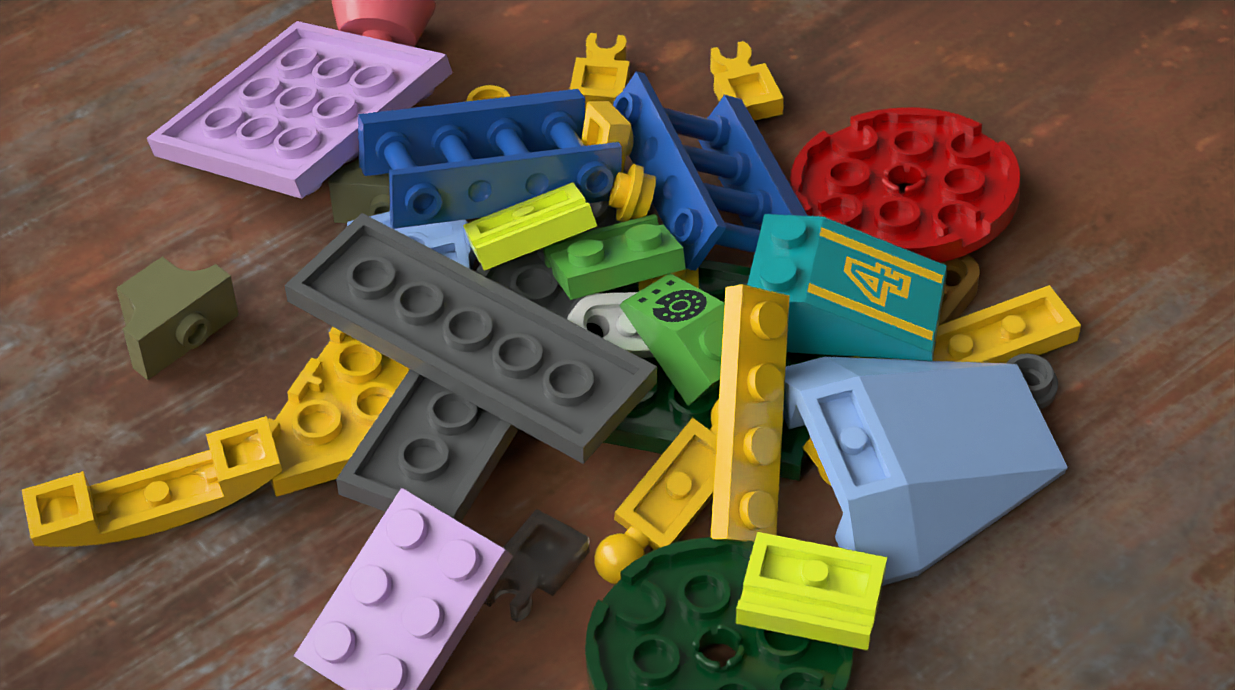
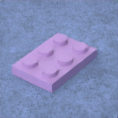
[294,488,513,690]

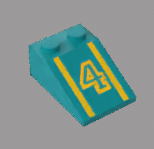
[747,214,947,361]

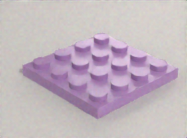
[147,21,453,199]

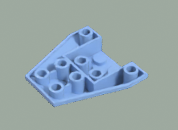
[783,357,1068,585]

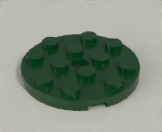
[585,537,853,690]

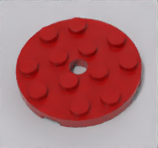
[790,107,1020,263]

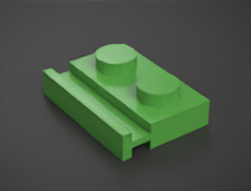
[543,214,686,300]

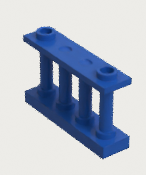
[613,71,807,271]
[358,89,622,229]

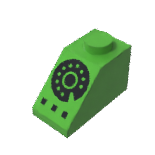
[619,273,725,406]

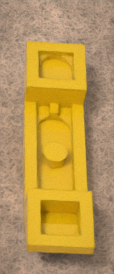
[22,416,282,547]

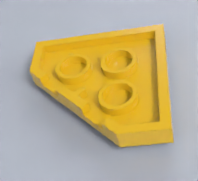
[268,327,410,497]

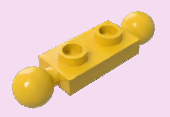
[594,399,719,584]

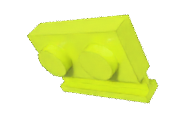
[463,182,597,271]
[736,532,887,650]

